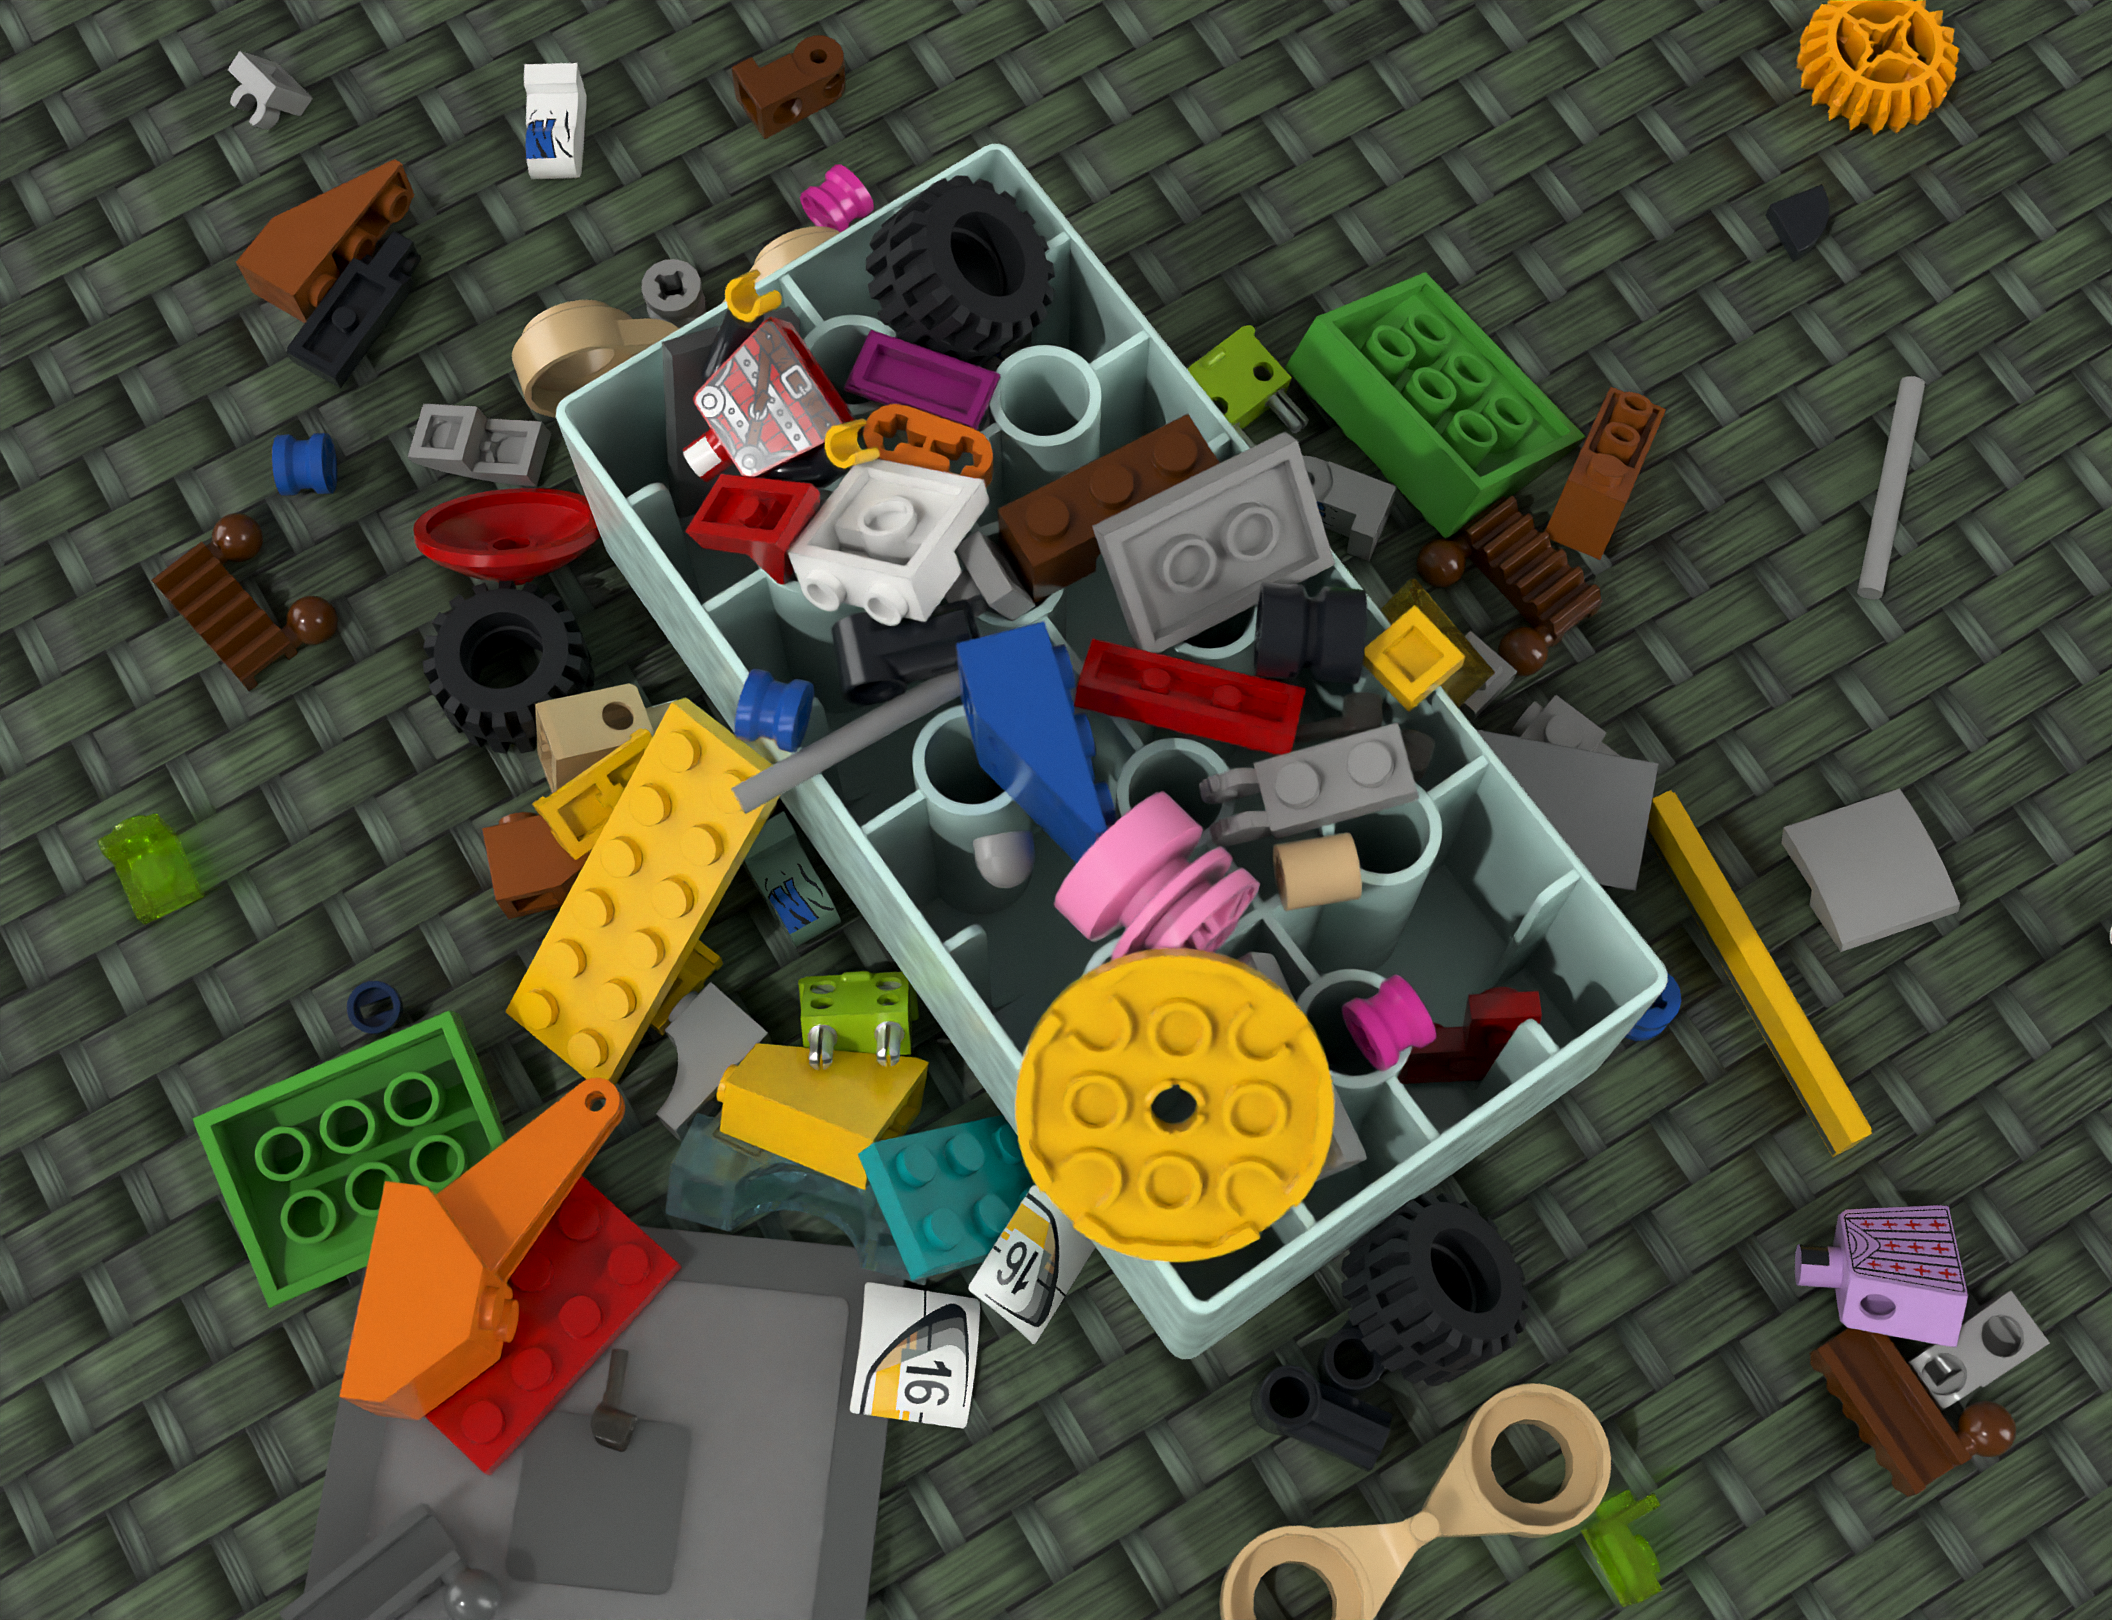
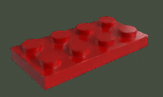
[425,1175,682,1476]

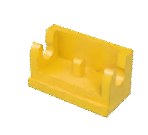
[532,728,653,860]

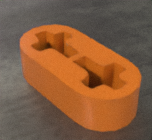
[863,404,994,488]

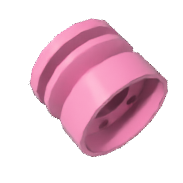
[1054,791,1260,961]

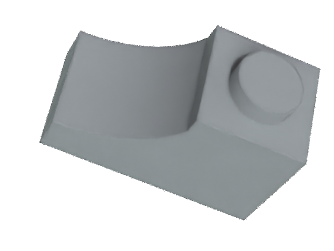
[656,982,773,1145]

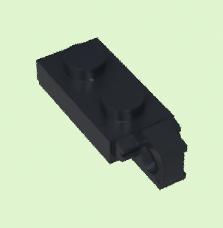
[286,231,421,388]

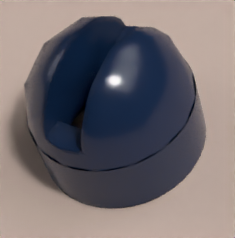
[347,981,403,1034]

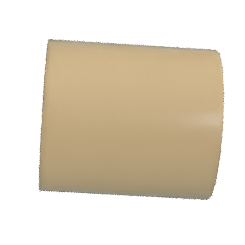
[1273,833,1362,911]

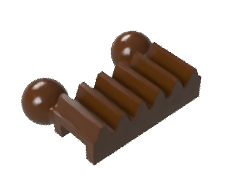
[1416,495,1603,676]
[151,513,338,691]
[1809,1328,2016,1497]

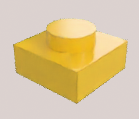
[1363,605,1465,712]

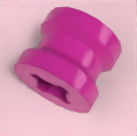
[800,164,874,232]
[1342,975,1436,1072]

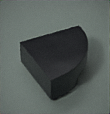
[1765,184,1829,262]

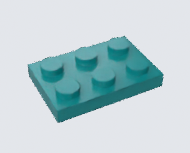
[858,1115,1037,1281]

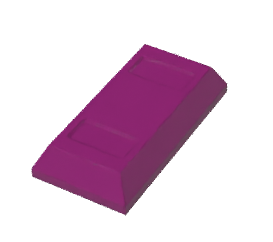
[844,329,1001,430]

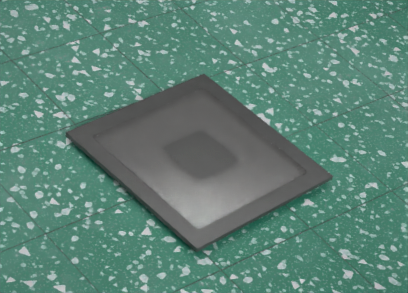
[304,1226,906,1620]

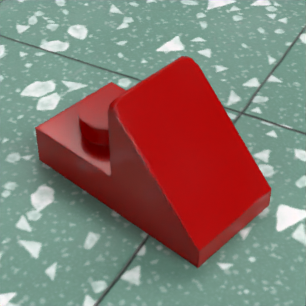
[685,474,820,585]

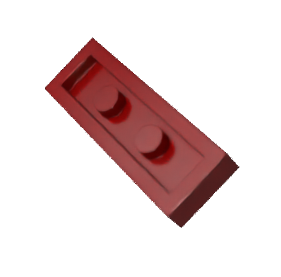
[1074,638,1306,755]

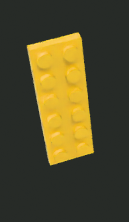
[505,697,780,1085]

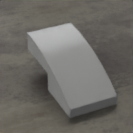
[408,404,552,487]

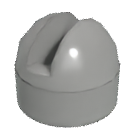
[973,831,1035,888]

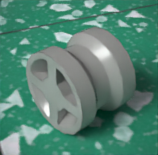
[642,259,706,329]

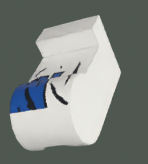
[524,63,587,179]

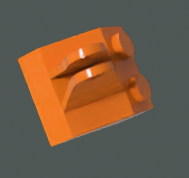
[339,1077,625,1421]

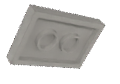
[1092,432,1335,654]

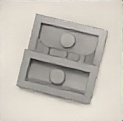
[1781,788,1960,952]

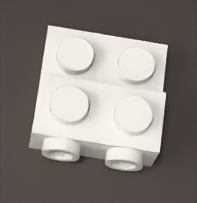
[787,459,990,626]

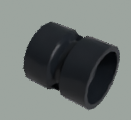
[1254,582,1367,684]

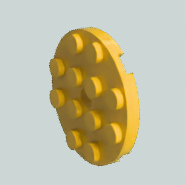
[1015,948,1334,1262]

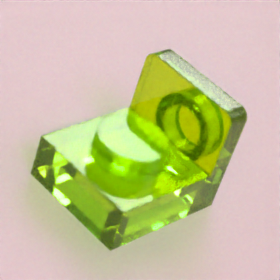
[97,813,204,925]
[1581,1489,1662,1607]

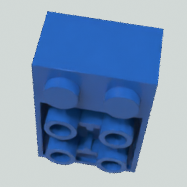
[956,621,1117,863]

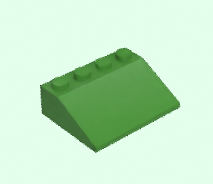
[1284,272,1586,538]
[192,1010,508,1308]

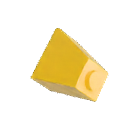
[717,1043,929,1190]

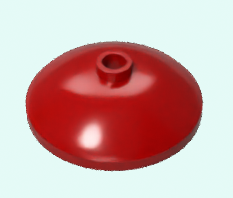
[413,488,601,586]

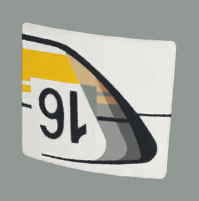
[969,1185,1096,1344]
[850,1282,980,1428]

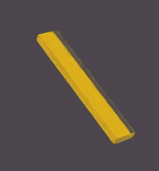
[1646,790,1872,1157]

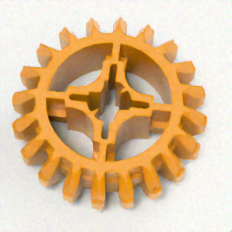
[1796,0,1960,136]

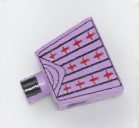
[1795,1205,1968,1347]

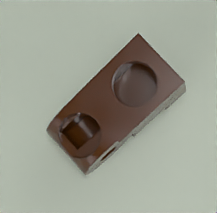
[732,35,846,139]

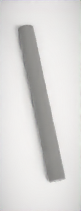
[1857,376,1925,599]
[731,671,960,814]

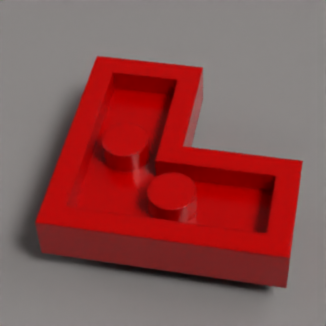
[1397,987,1542,1084]

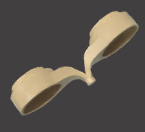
[512,226,840,417]
[1220,1383,1611,1620]

